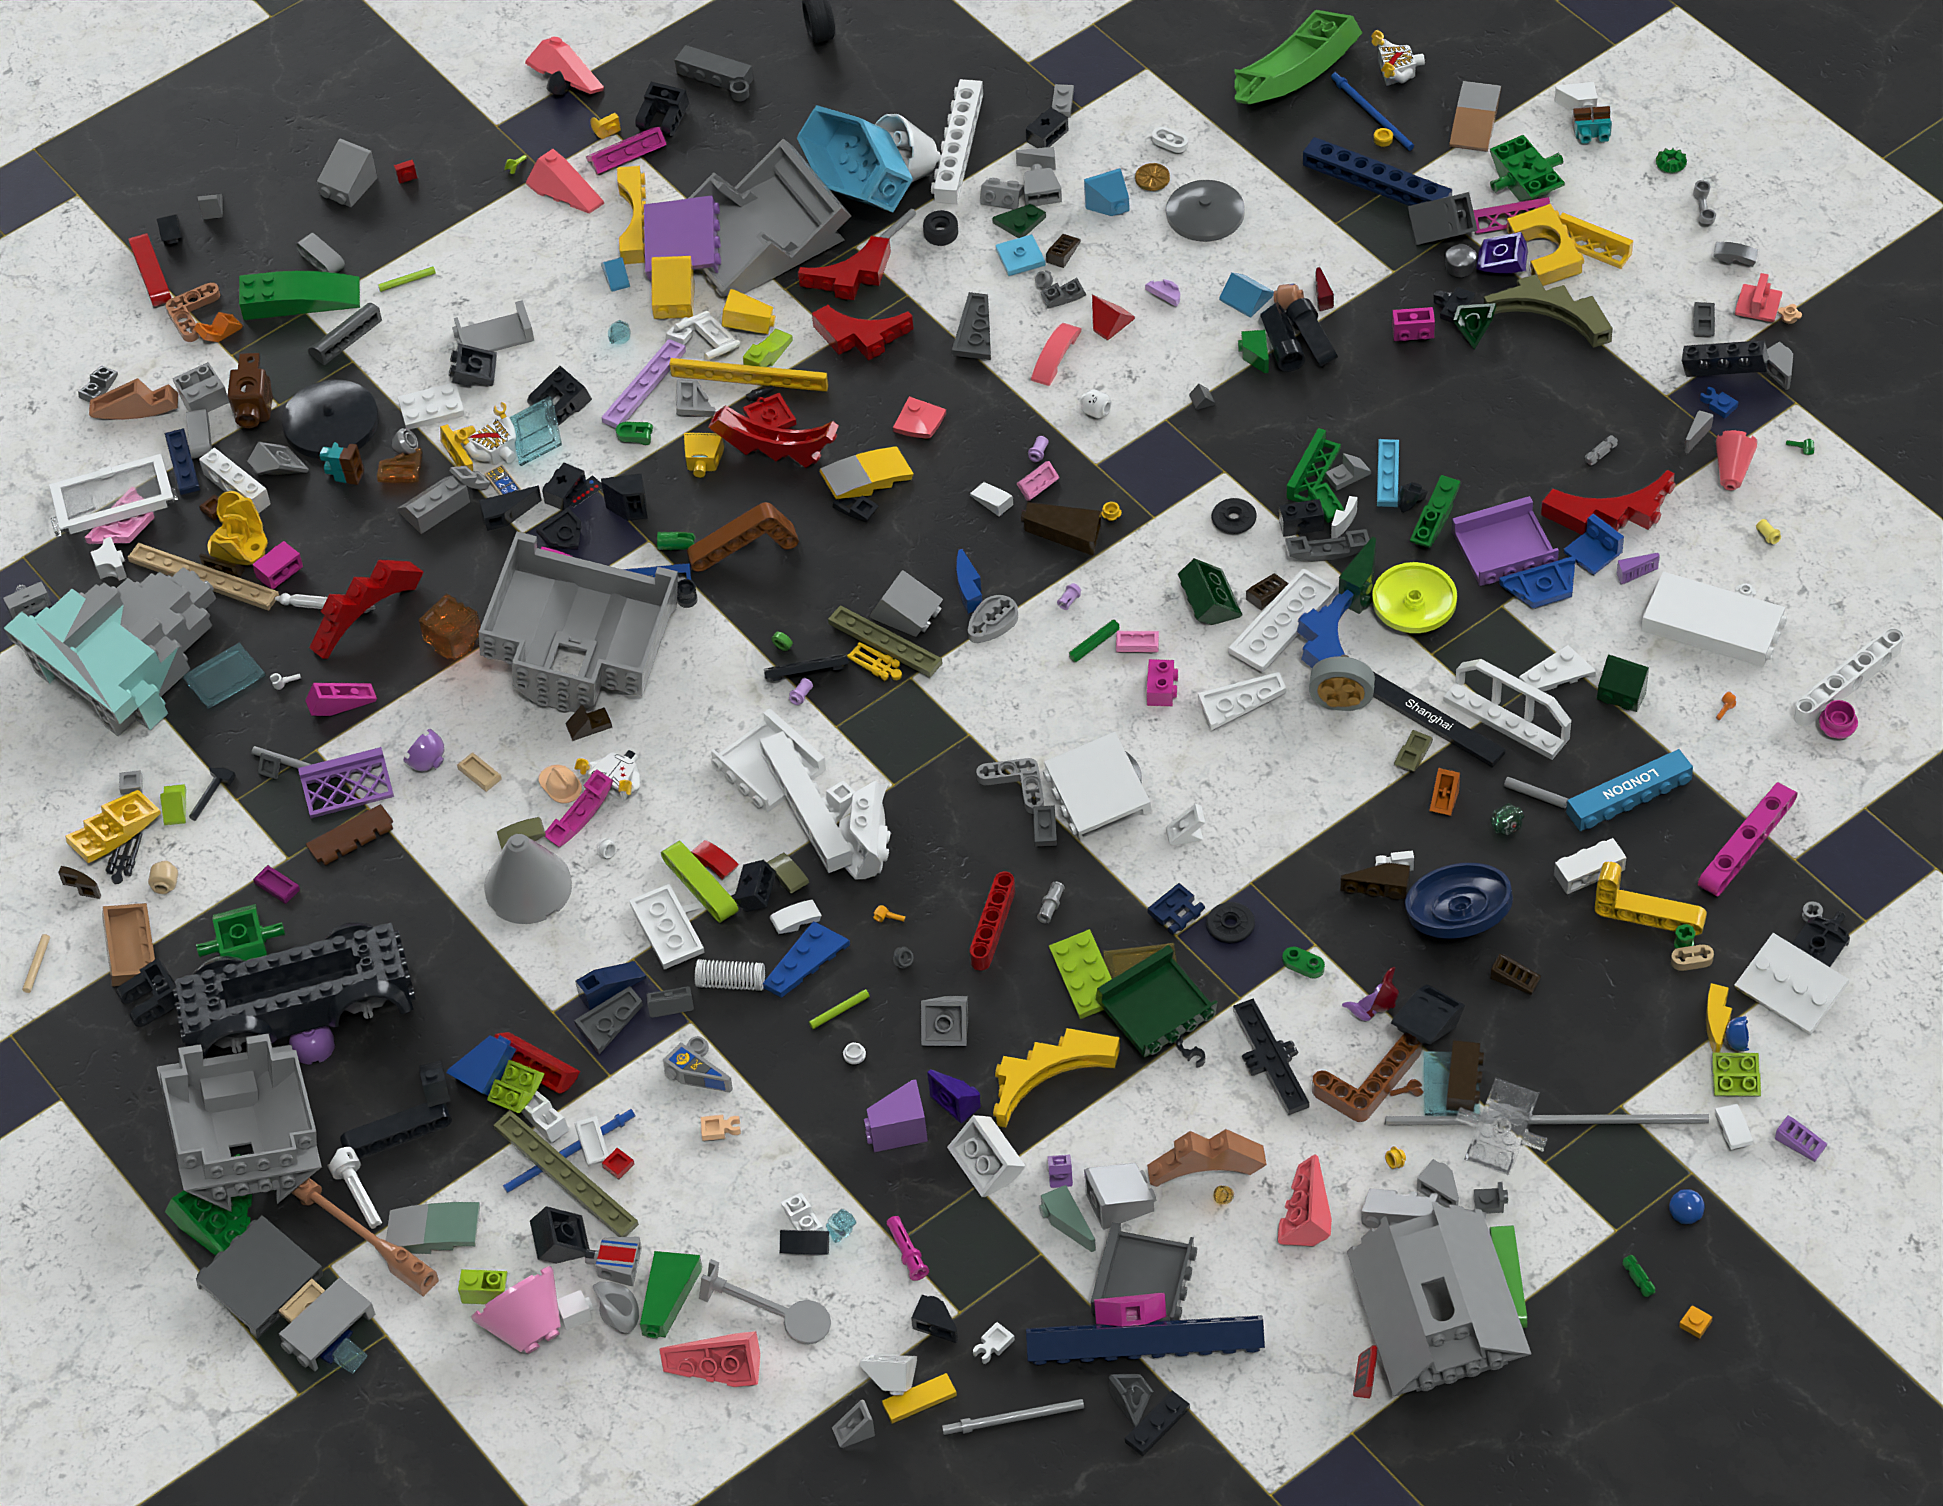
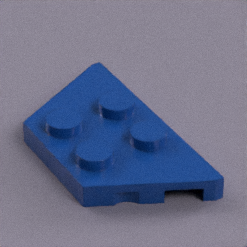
[1499,556,1576,608]

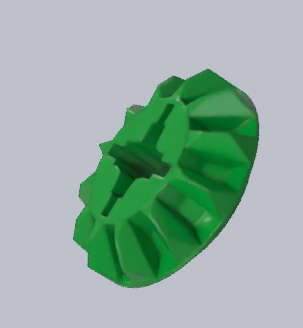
[1656,148,1687,173]

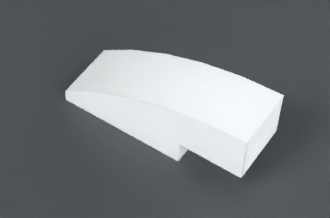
[521,1091,569,1143]

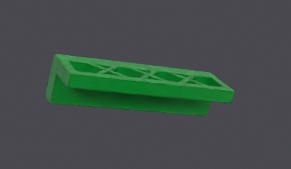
[1287,428,1341,502]

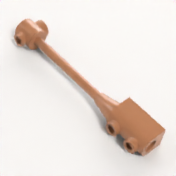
[291,1178,439,1297]

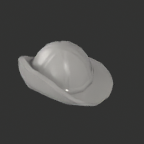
[593,1282,639,1333]

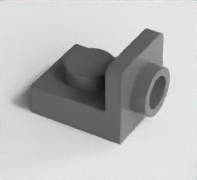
[1474,1182,1508,1214]

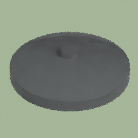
[1166,180,1244,242]

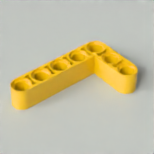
[1595,861,1707,935]

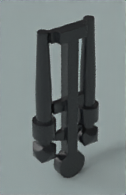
[105,833,143,884]

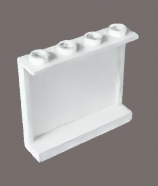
[711,708,826,813]
[1043,732,1152,841]

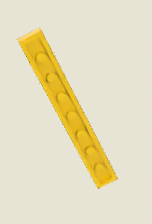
[669,358,828,391]

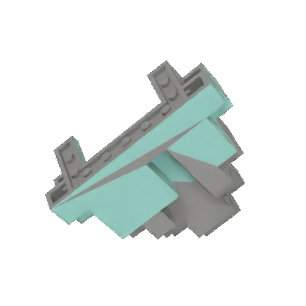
[4,567,216,736]

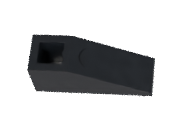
[479,485,542,531]

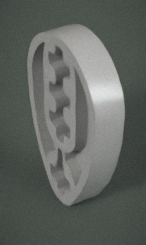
[968,595,1018,643]

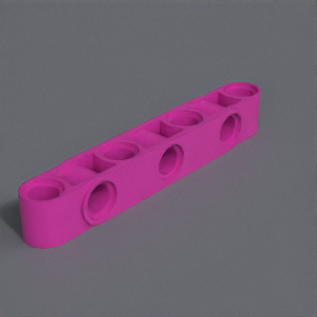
[1698,782,1798,897]

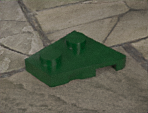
[992,204,1046,238]

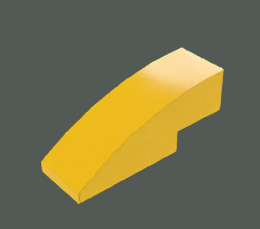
[1706,983,1732,1053]

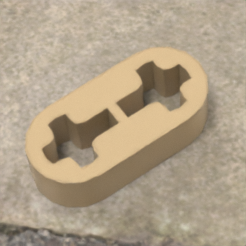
[1671,945,1714,971]

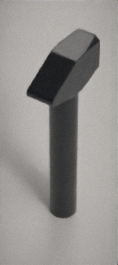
[189,768,236,821]

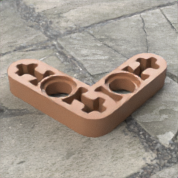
[165,283,220,342]

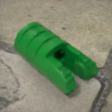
[657,532,696,550]

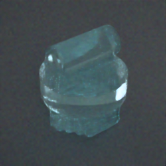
[608,320,631,344]
[826,1209,857,1243]

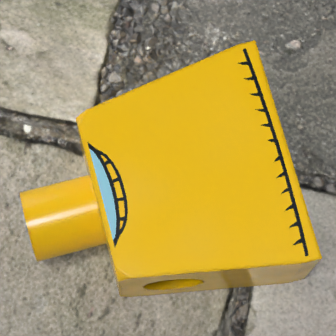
[684,433,724,478]

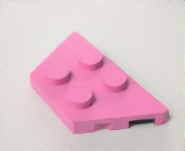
[85,488,155,544]

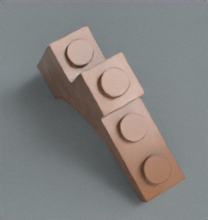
[1147,1129,1267,1187]

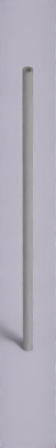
[1385,1114,1709,1125]

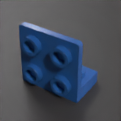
[1564,514,1624,574]

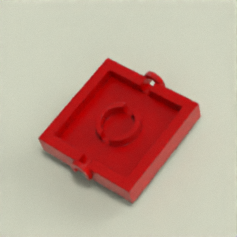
[743,393,797,429]

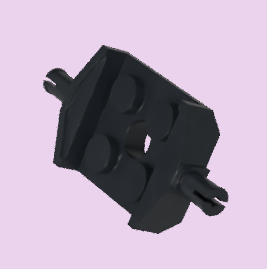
[1792,911,1850,967]

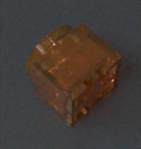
[419,593,481,660]

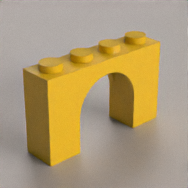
[1507,204,1584,286]

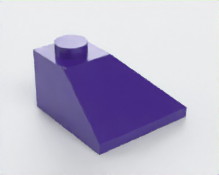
[927,1069,981,1123]

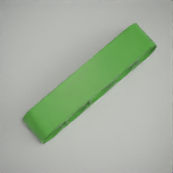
[1490,1225,1527,1328]

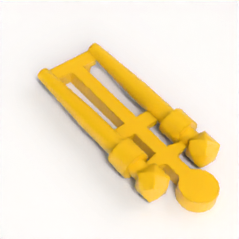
[847,642,902,681]

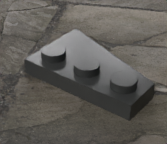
[574,986,643,1055]

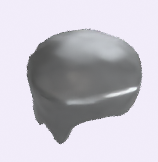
[1445,244,1477,277]

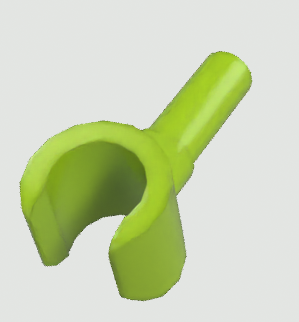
[504,155,527,174]

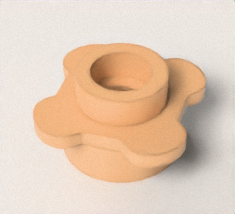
[1778,304,1802,324]

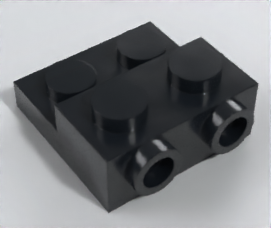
[448,343,497,387]

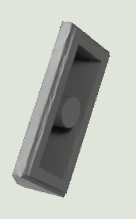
[646,986,694,1018]

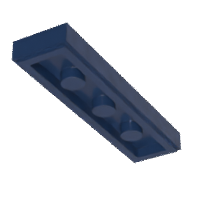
[164,428,200,495]

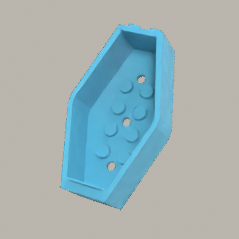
[797,105,913,212]

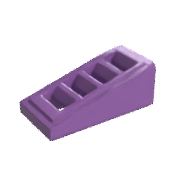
[1617,553,1660,584]
[1775,1115,1827,1162]

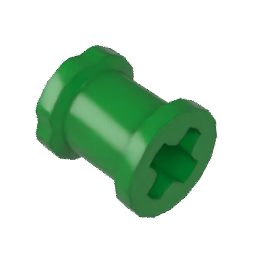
[1674,924,1696,949]

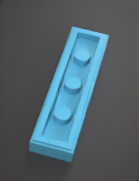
[1377,439,1399,507]

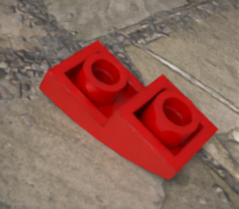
[691,840,739,880]

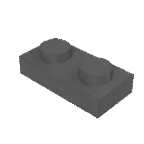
[1033,805,1057,847]

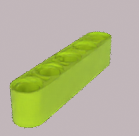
[661,840,739,923]

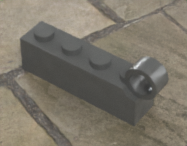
[675,45,753,101]

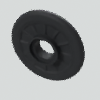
[1211,498,1257,534]
[1206,902,1255,943]

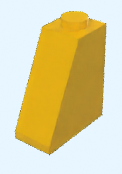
[722,289,776,334]

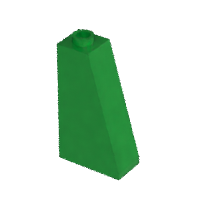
[640,1251,702,1338]

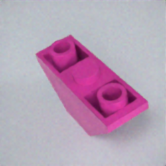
[1094,1293,1167,1327]

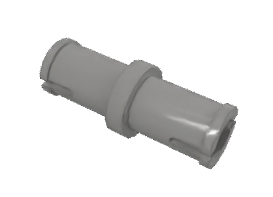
[1037,881,1065,923]

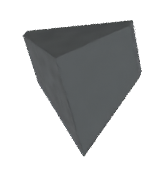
[1109,1374,1154,1427]

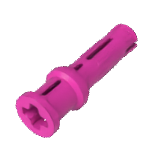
[886,1216,929,1281]

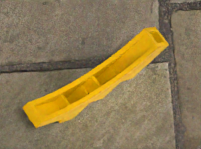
[993,1028,1120,1128]

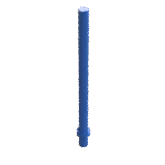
[1331,72,1414,151]
[503,1109,635,1193]

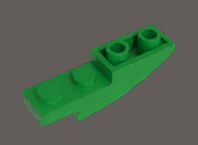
[1410,475,1461,548]

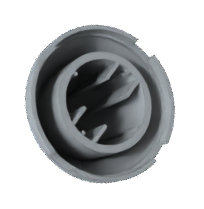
[484,834,572,924]

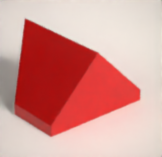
[1092,294,1135,341]

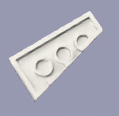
[1198,672,1286,731]

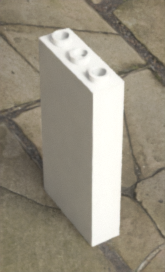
[1641,572,1787,667]

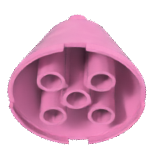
[471,1266,561,1354]

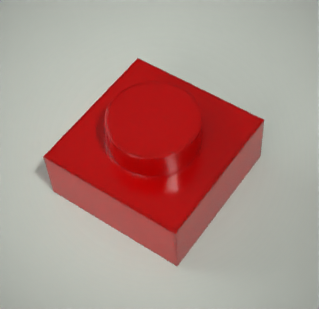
[394,160,417,184]
[602,1148,635,1179]

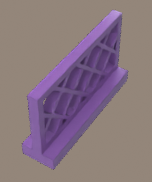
[298,747,394,818]

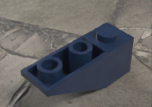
[575,961,646,1010]

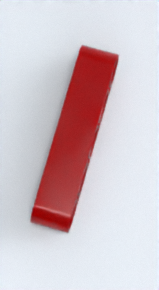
[128,233,171,307]
[970,871,1015,971]

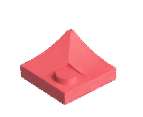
[893,396,946,438]

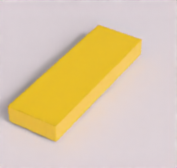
[882,1373,957,1424]

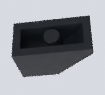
[157,215,182,244]
[911,1295,958,1343]

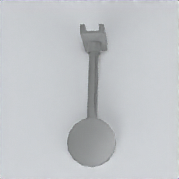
[699,1259,831,1344]

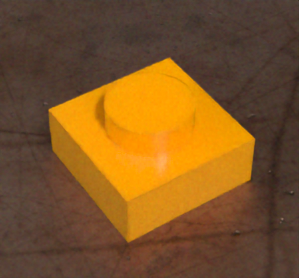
[1679,1305,1713,1339]

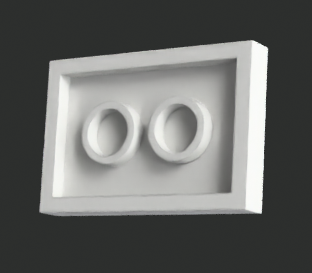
[398,383,465,430]

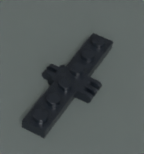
[1233,998,1310,1115]

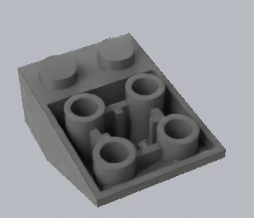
[1408,192,1478,245]

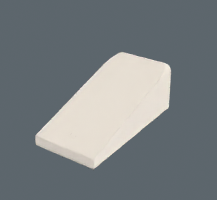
[970,482,1013,516]

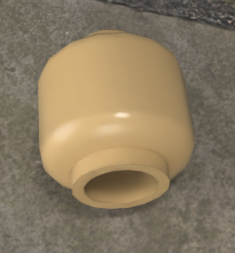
[148,861,178,894]

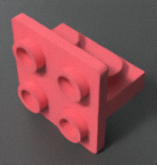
[1735,273,1783,322]

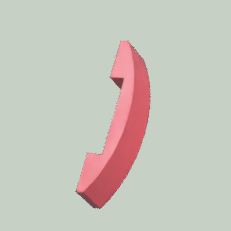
[1031,323,1081,386]

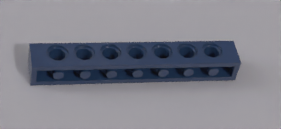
[1303,137,1452,206]

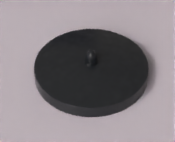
[282,380,379,459]

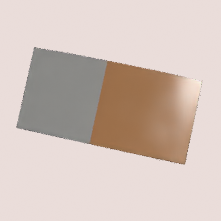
[1450,81,1501,152]

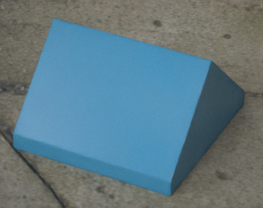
[1219,272,1274,318]

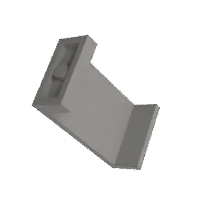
[452,300,534,352]
[279,1277,376,1371]

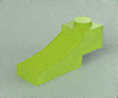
[743,328,793,367]

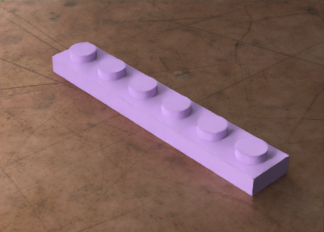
[601,339,686,428]

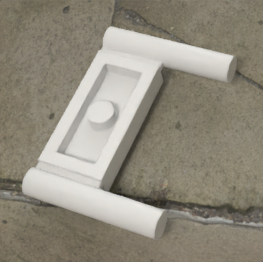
[673,311,740,361]

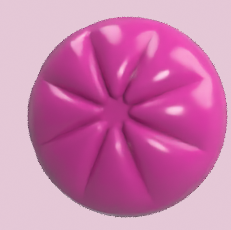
[1819,700,1858,739]

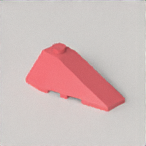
[525,37,604,94]
[526,149,604,214]
[1278,1154,1332,1246]
[659,1331,760,1387]

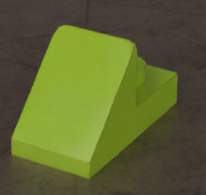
[160,784,187,825]

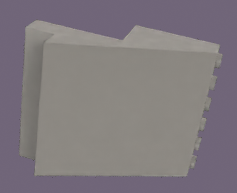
[688,139,851,298]

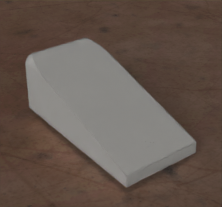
[1016,147,1056,170]
[1684,410,1713,454]

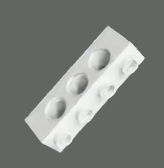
[199,448,270,513]

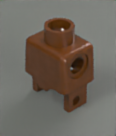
[227,353,273,428]

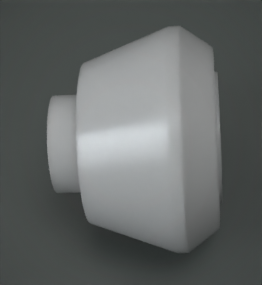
[392,428,418,455]

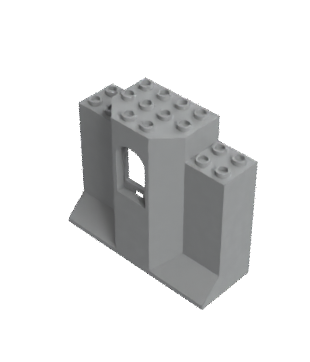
[479,532,678,712]

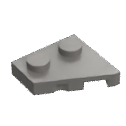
[676,379,716,416]

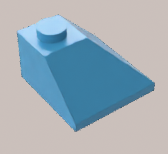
[1084,168,1130,216]

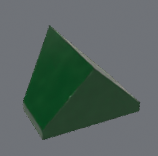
[1453,303,1496,350]

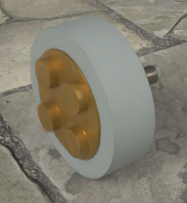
[1309,654,1375,711]

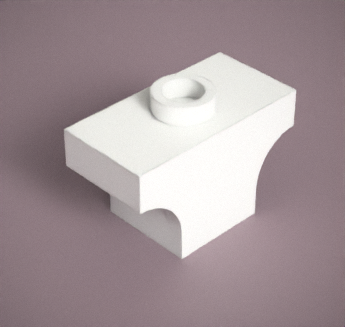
[90,537,127,581]

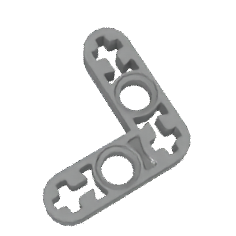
[976,758,1044,814]

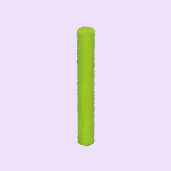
[378,266,436,292]
[809,989,870,1029]

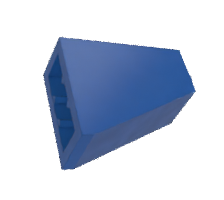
[447,1035,516,1096]

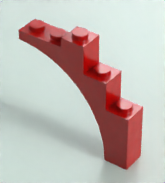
[708,405,839,468]
[1541,470,1675,535]
[309,560,424,659]

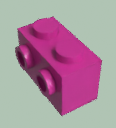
[1392,307,1435,341]
[253,541,303,589]
[1147,659,1178,706]

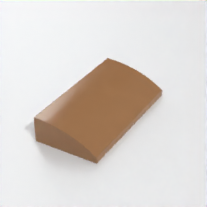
[102,903,155,986]

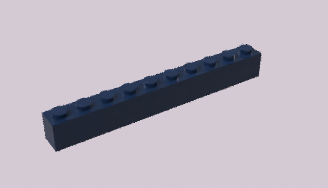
[1026,1315,1265,1364]

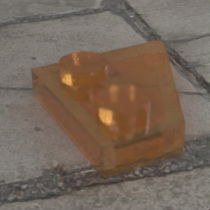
[377,448,423,482]

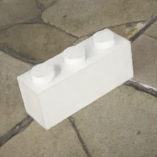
[1554,838,1626,894]

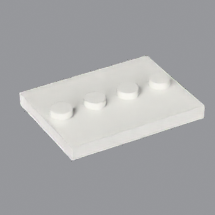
[1734,933,1849,1035]

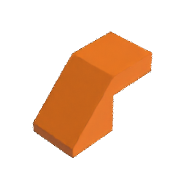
[194,312,243,342]

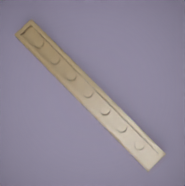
[128,543,279,611]

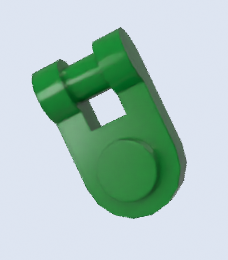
[616,422,653,445]

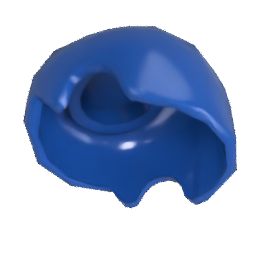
[1725,1016,1749,1052]
[1669,1189,1705,1224]

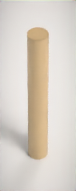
[22,934,50,993]

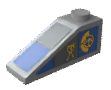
[663,1042,733,1092]

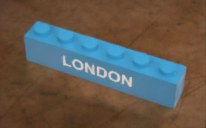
[1566,749,1693,831]

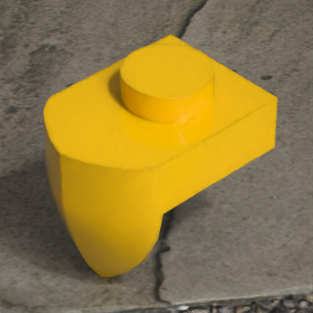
[590,113,621,139]

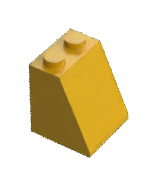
[651,256,695,319]

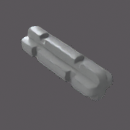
[1585,435,1618,466]

